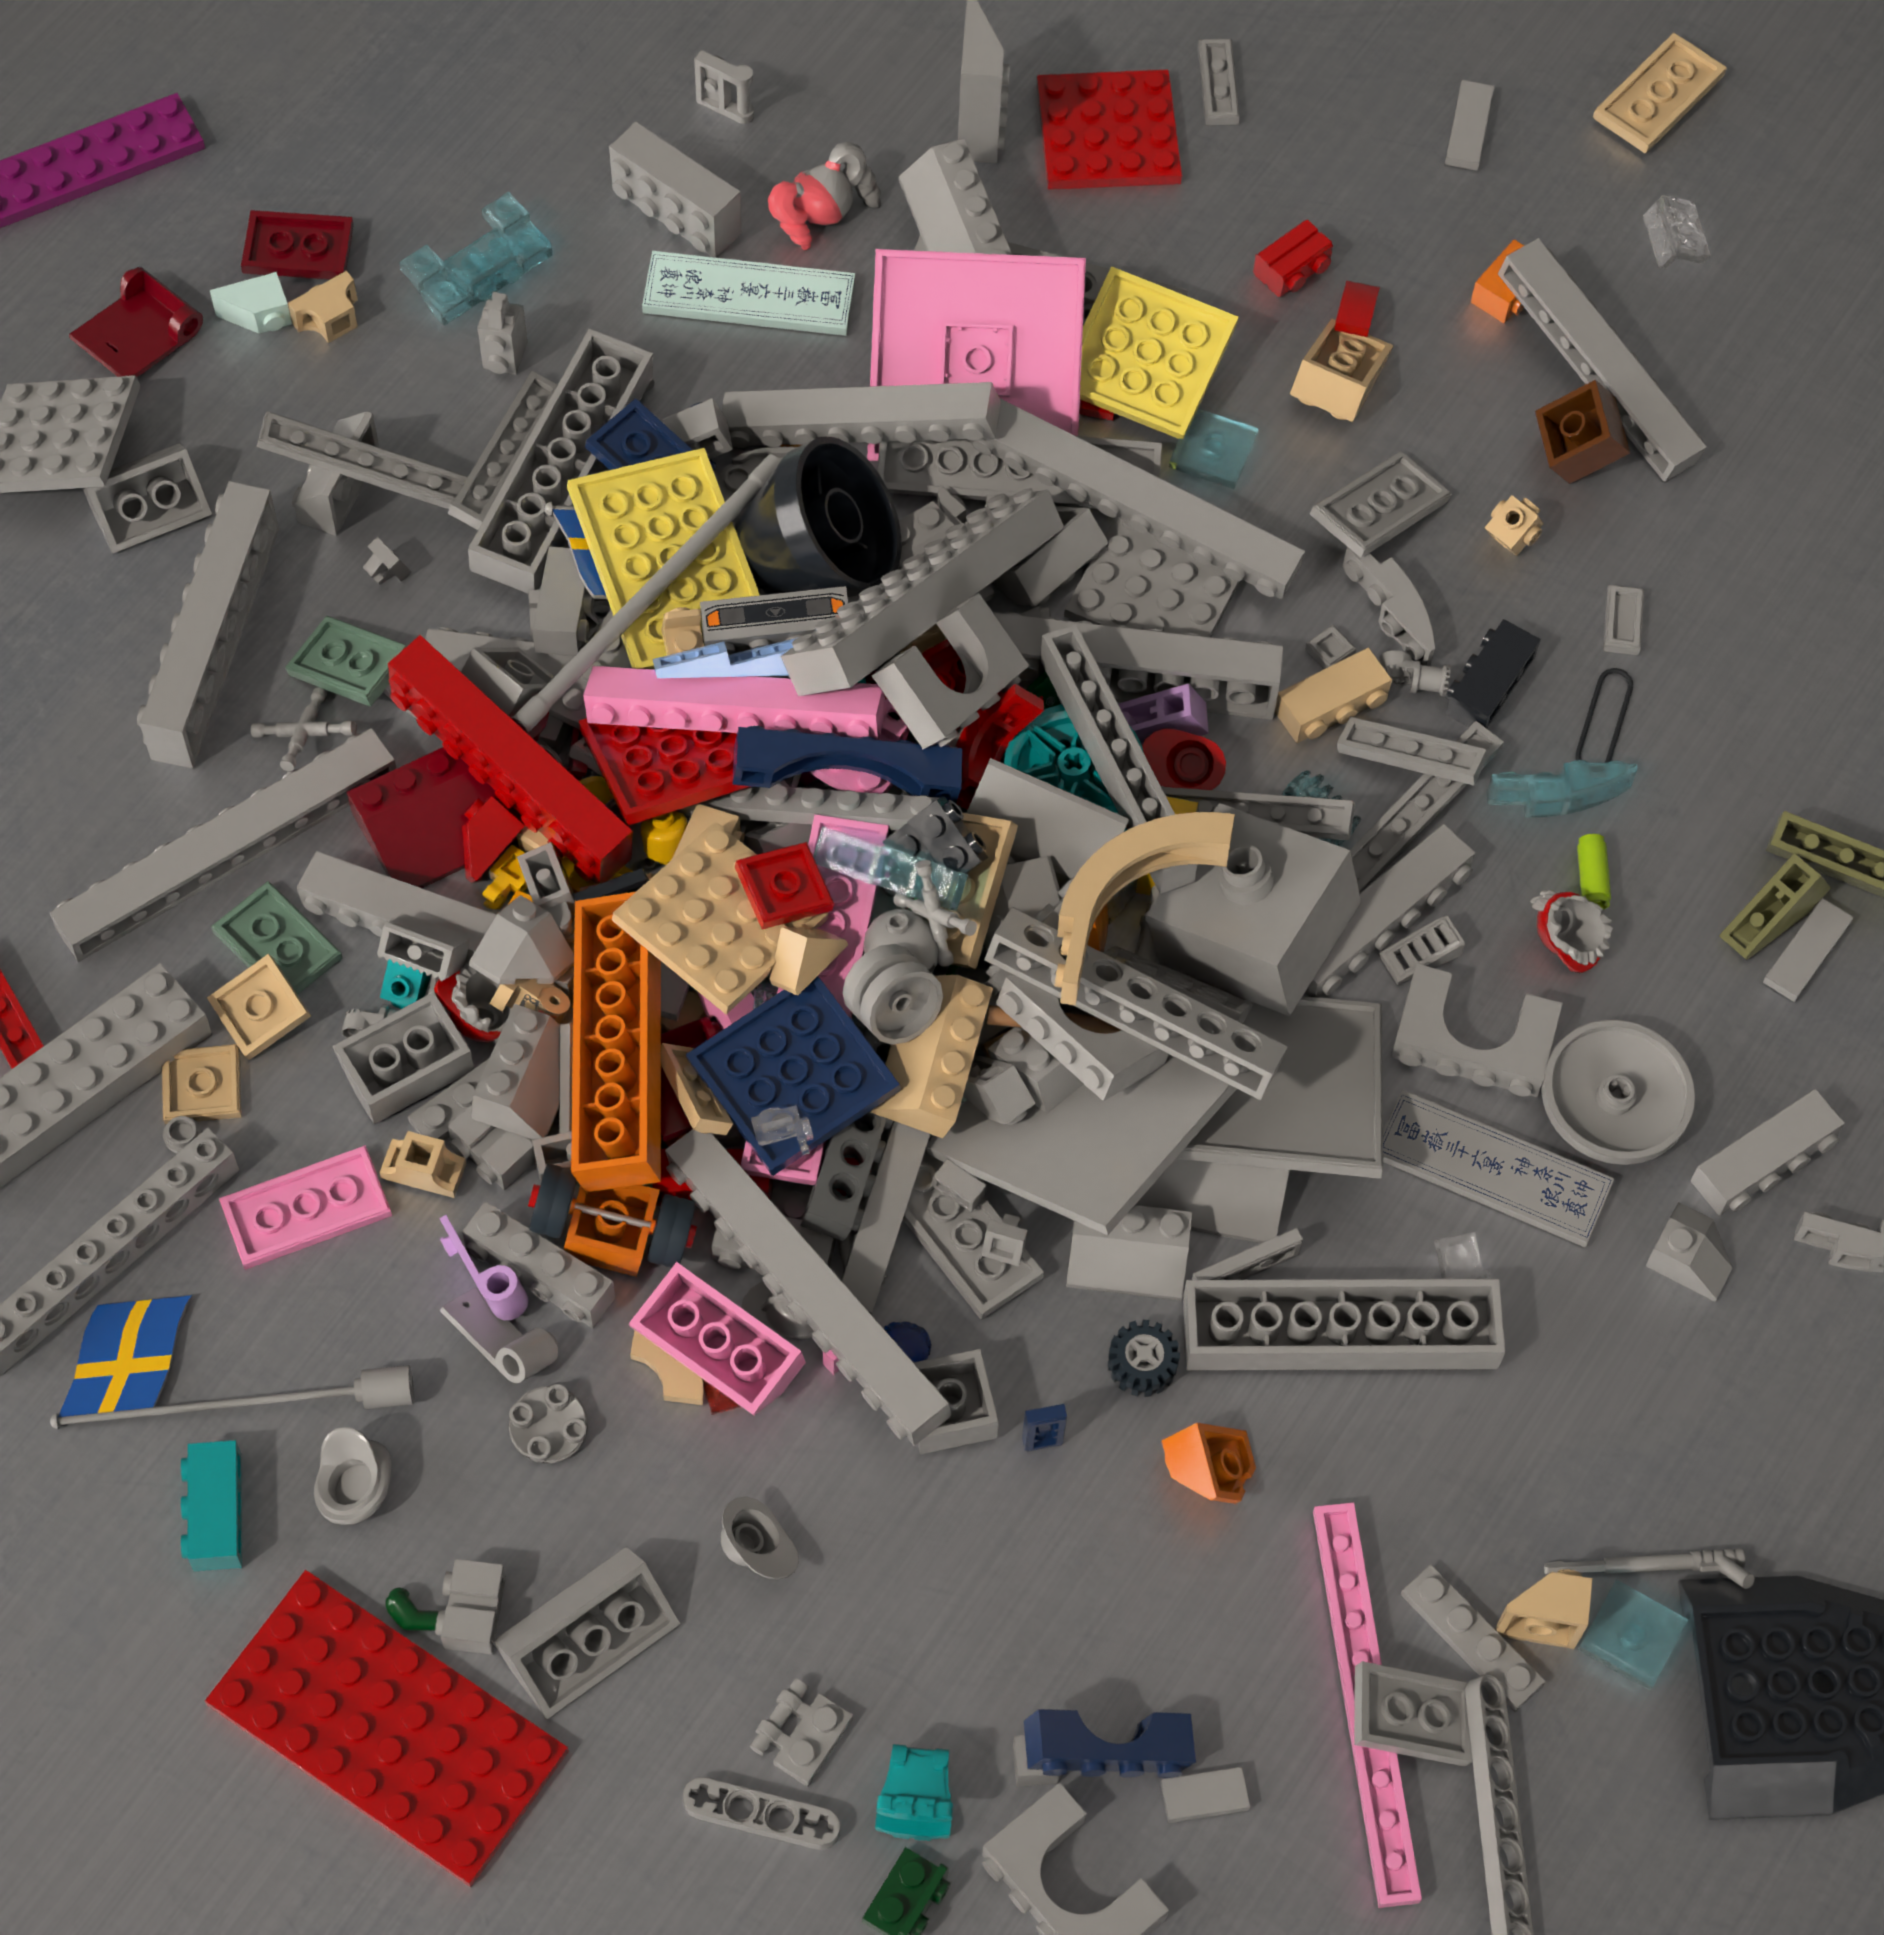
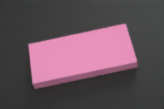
[219,1145,392,1270]

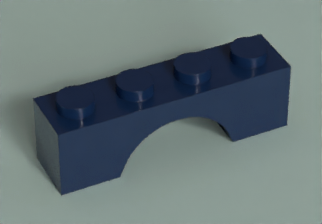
[1024,1709,1196,1779]

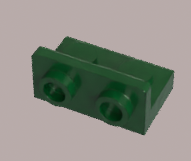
[862,1847,951,1935]

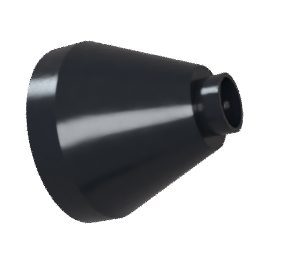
[734,436,902,597]

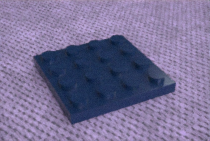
[686,976,901,1176]

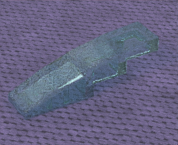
[813,826,968,911]

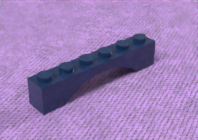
[732,726,962,803]

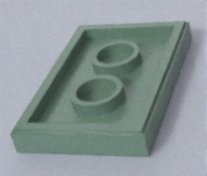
[285,615,408,707]
[211,881,343,995]

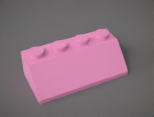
[629,1262,806,1416]

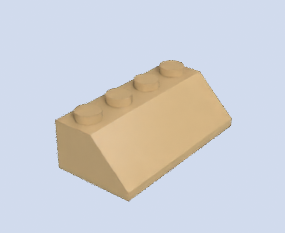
[871,975,993,1138]

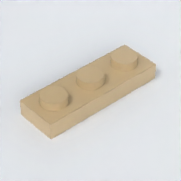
[661,1043,733,1135]

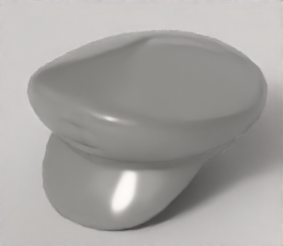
[314,1427,392,1525]

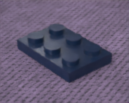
[585,398,693,470]

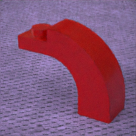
[955,684,1044,810]

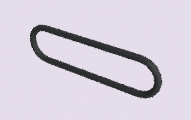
[1575,668,1633,773]

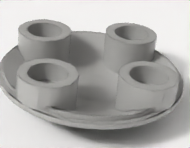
[509,1384,588,1463]

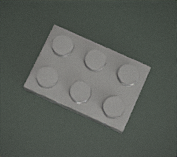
[1354,1661,1473,1767]

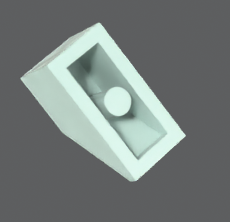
[209,272,292,334]

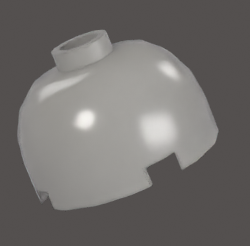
[863,909,939,969]

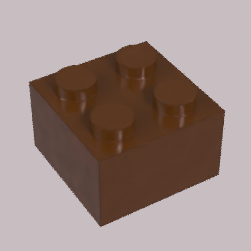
[1535,380,1630,484]

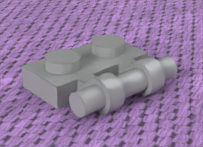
[750,1678,853,1787]

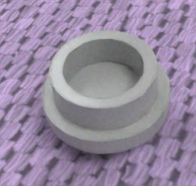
[163,1116,202,1153]

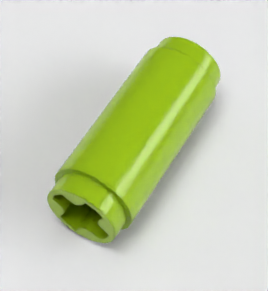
[1577,834,1611,910]

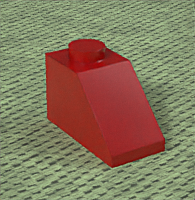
[462,796,525,883]

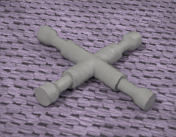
[251,687,357,772]
[894,860,977,966]

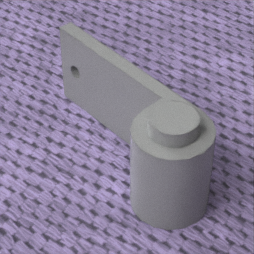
[440,1287,558,1384]

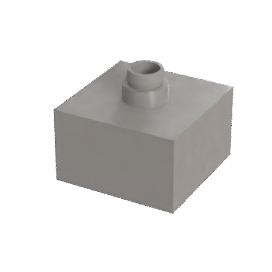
[1145,803,1361,1016]

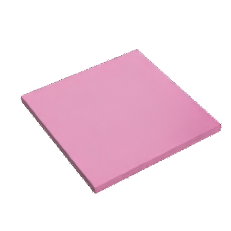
[867,249,1086,462]

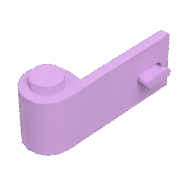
[439,1215,529,1320]

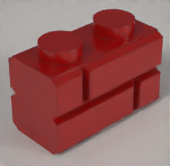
[1253,219,1333,298]

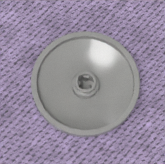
[1541,1020,1695,1165]

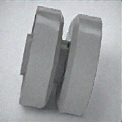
[842,944,943,1045]

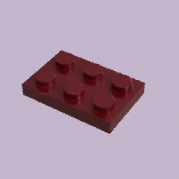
[241,210,354,280]

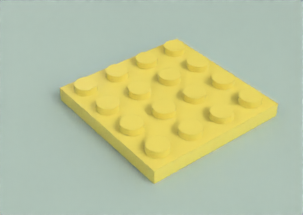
[1080,266,1239,441]

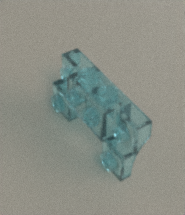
[399,192,553,326]

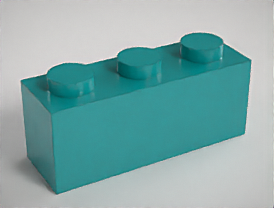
[181,1440,242,1572]

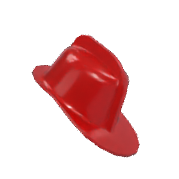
[1142,728,1226,790]

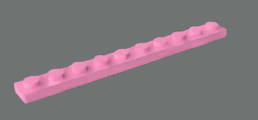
[1313,1502,1422,1908]

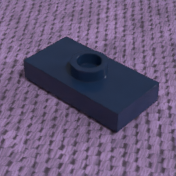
[1022,1404,1067,1452]

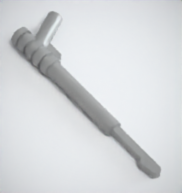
[1544,1548,1755,1589]

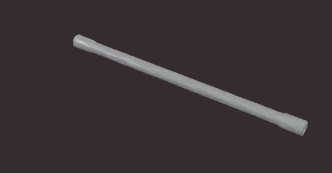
[511,454,781,734]

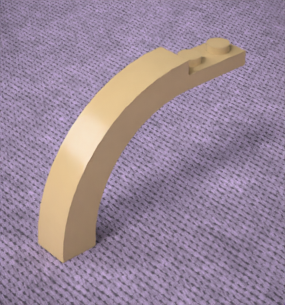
[1055,812,1235,1006]

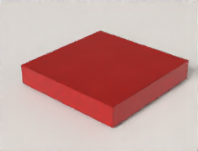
[735,842,834,930]

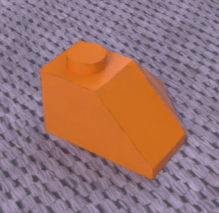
[1162,1423,1256,1504]

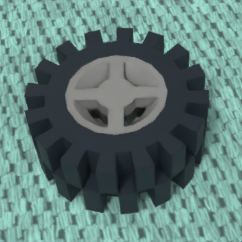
[1107,1320,1180,1397]

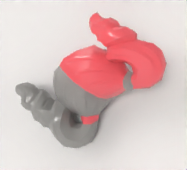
[768,142,881,250]

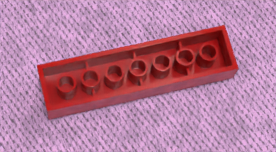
[388,635,633,884]

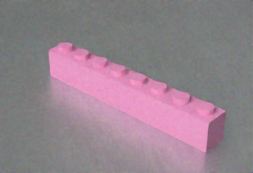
[583,666,886,740]

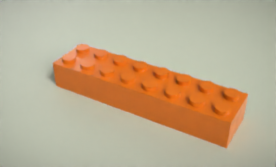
[571,892,661,1192]

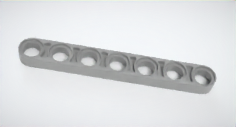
[1465,1674,1534,1935]

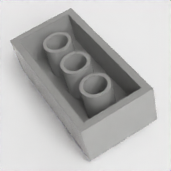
[609,122,742,258]

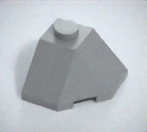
[469,895,574,984]
[1645,1202,1732,1302]

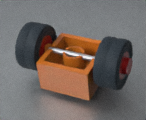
[528,1164,697,1277]

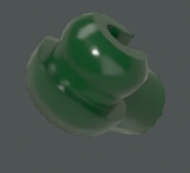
[385,1587,439,1631]

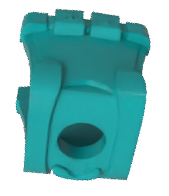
[875,1744,953,1841]

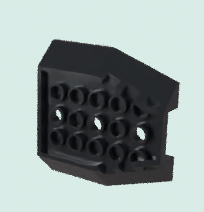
[1678,1576,1884,1820]

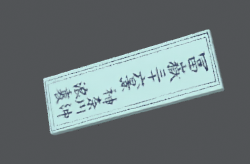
[642,251,855,336]

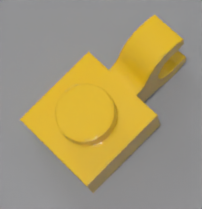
[482,845,528,909]

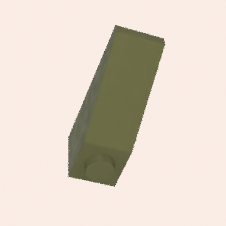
[1719,853,1831,960]

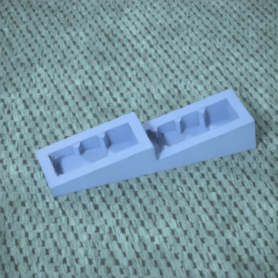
[653,637,799,678]

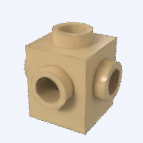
[1485,495,1544,557]

